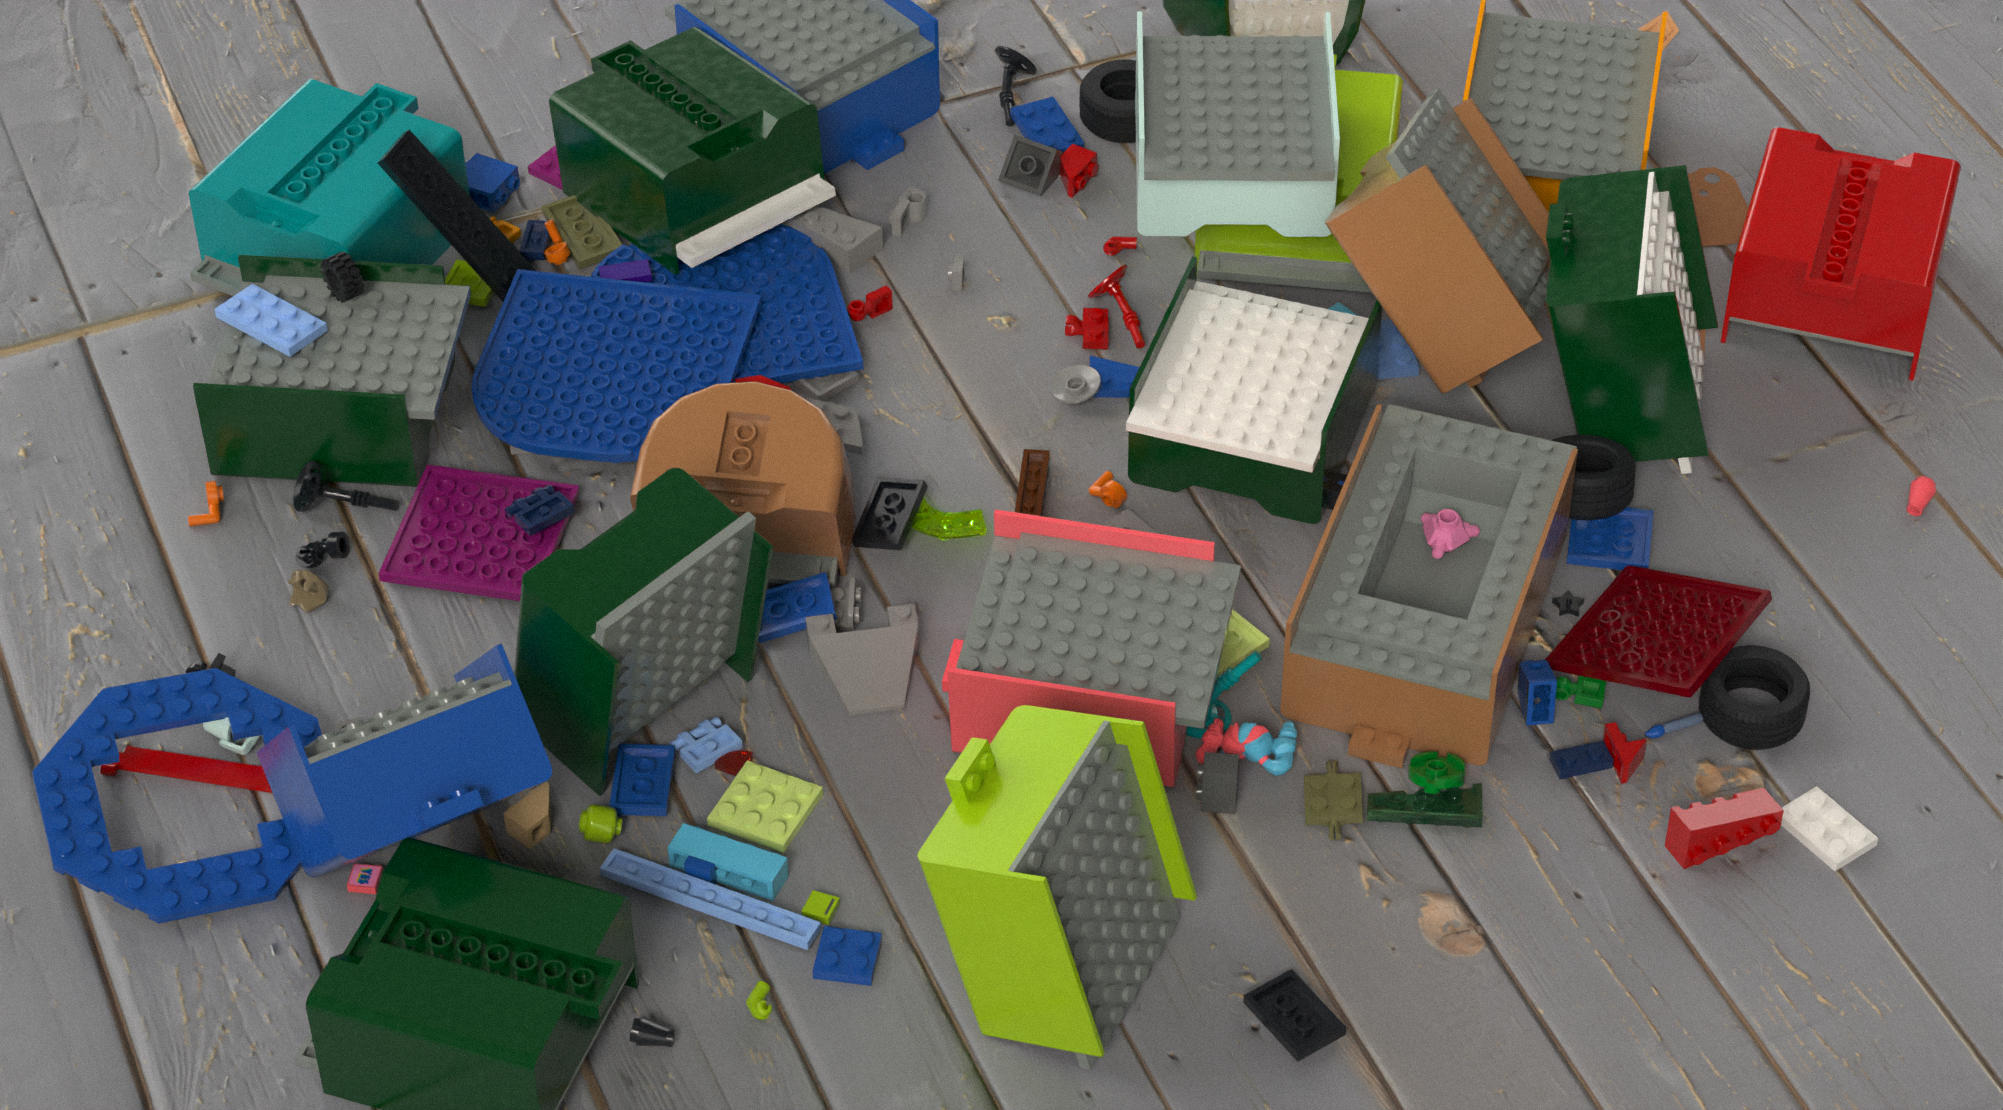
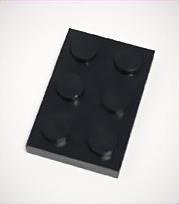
[852,477,928,551]
[1243,969,1347,1062]

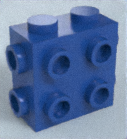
[465,153,520,213]

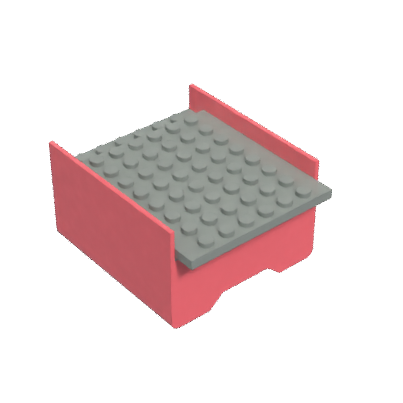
[942,509,1241,787]

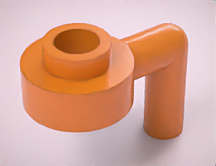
[544,220,571,265]
[1089,471,1127,508]
[188,481,224,526]

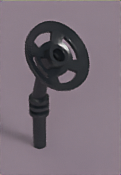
[995,45,1037,126]
[293,461,398,512]

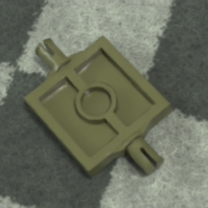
[1304,760,1363,841]

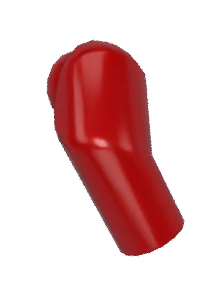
[1103,236,1137,256]

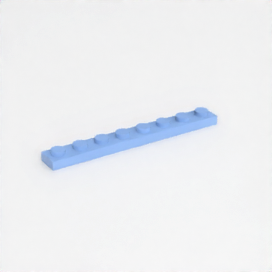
[600,848,821,950]

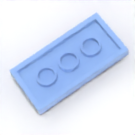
[215,284,328,357]

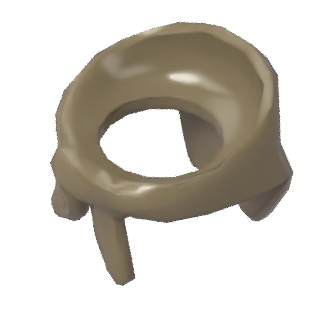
[288,569,330,612]

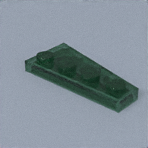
[1366,783,1483,828]

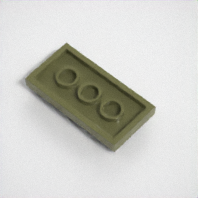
[542,195,623,269]

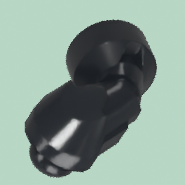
[295,532,349,568]

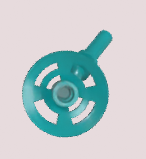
[1186,651,1262,739]

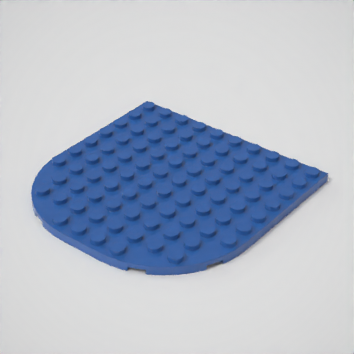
[591,224,864,384]
[471,269,762,463]

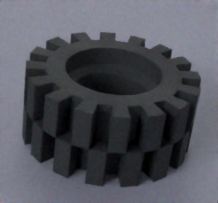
[320,251,364,303]

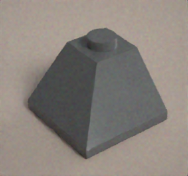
[998,135,1064,196]

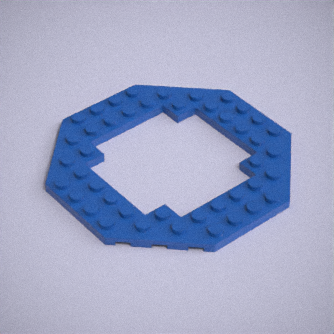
[32,668,322,923]

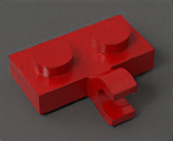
[1065,308,1108,350]

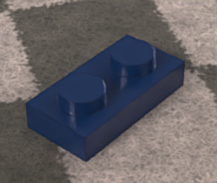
[519,220,551,260]
[1549,741,1614,779]

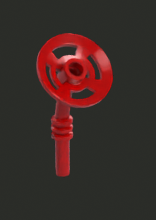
[1088,264,1145,348]

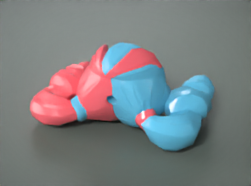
[1195,718,1298,776]

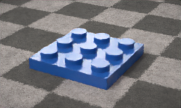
[1566,507,1654,570]

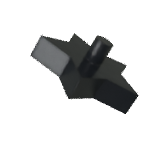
[1552,591,1584,617]

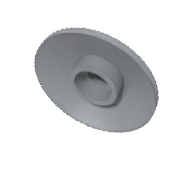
[1050,365,1101,404]

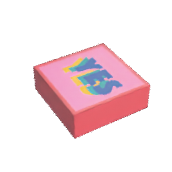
[347,863,383,895]

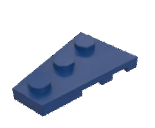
[1090,356,1139,398]

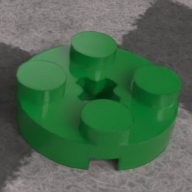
[1408,751,1465,794]

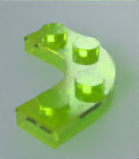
[911,497,986,540]

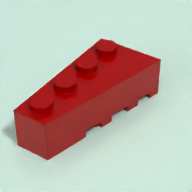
[1664,788,1784,869]

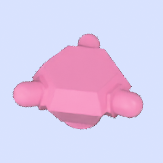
[1421,509,1480,559]

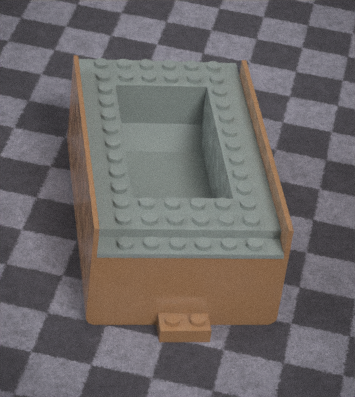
[1280,404,1578,768]

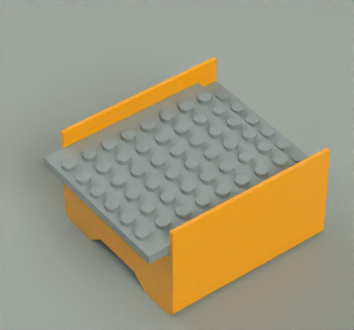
[1462,0,1668,212]

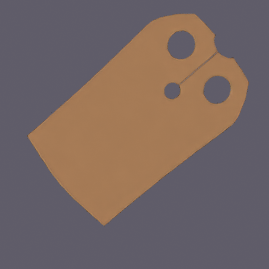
[1688,167,1749,247]

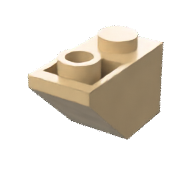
[503,781,552,849]

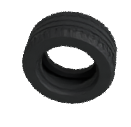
[1551,435,1636,520]
[1699,645,1810,750]

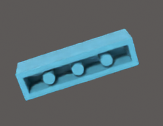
[668,823,789,901]

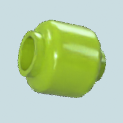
[578,804,622,844]

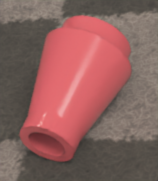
[1907,476,1936,516]

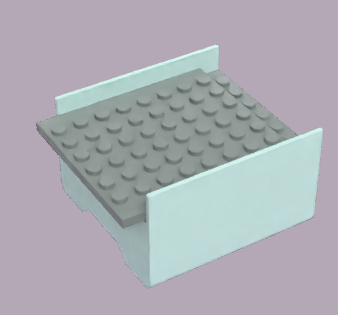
[1135,12,1340,237]

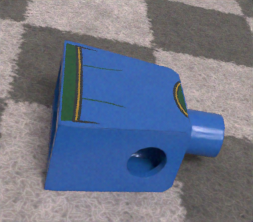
[1517,660,1557,726]

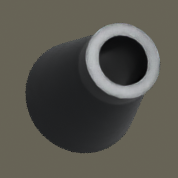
[629,1017,675,1047]

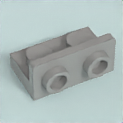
[831,577,861,633]

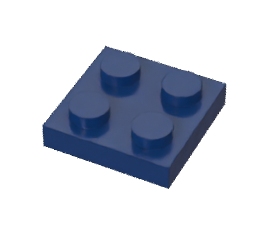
[812,926,882,986]

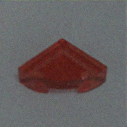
[714,750,753,776]

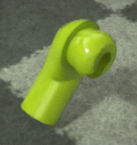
[746,981,772,1020]

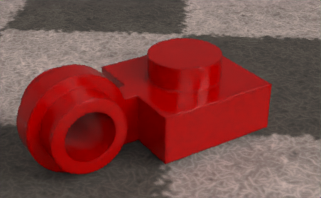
[847,285,893,321]

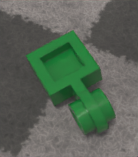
[1556,676,1606,709]

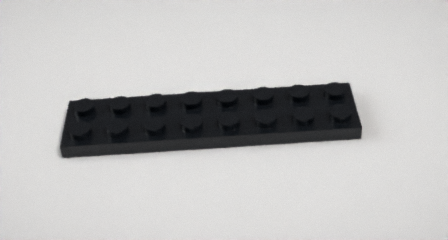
[377,129,536,302]

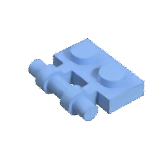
[669,717,743,774]

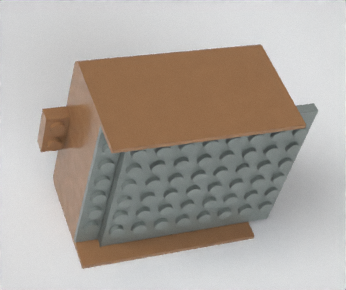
[1325,88,1551,394]

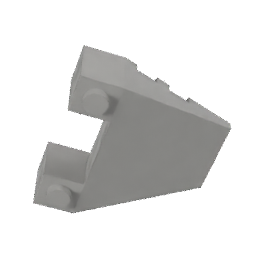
[805,604,919,716]

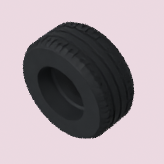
[1079,59,1136,143]

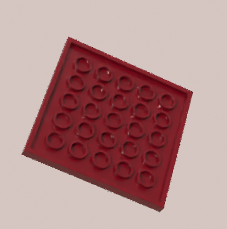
[1545,565,1772,698]

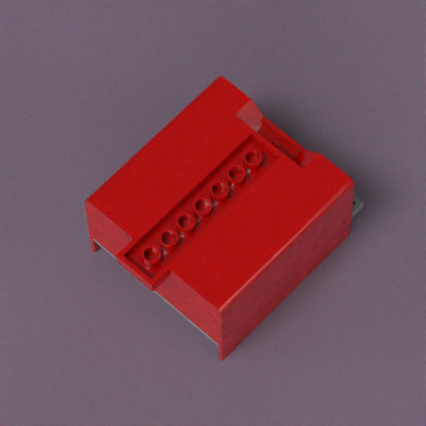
[1720,127,1961,381]

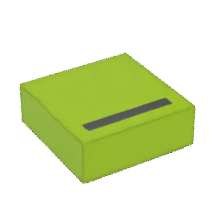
[802,890,840,925]

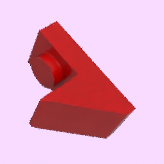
[1603,722,1647,784]

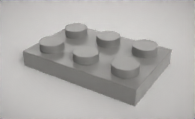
[793,371,859,401]

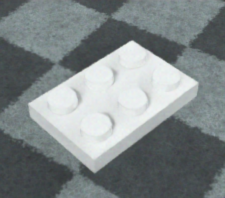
[1781,786,1878,871]

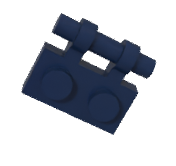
[505,485,575,536]

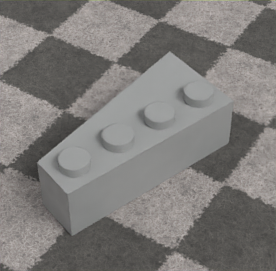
[780,206,883,273]

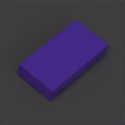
[598,259,652,282]

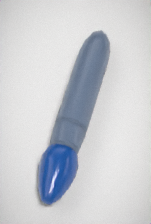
[1645,713,1703,739]

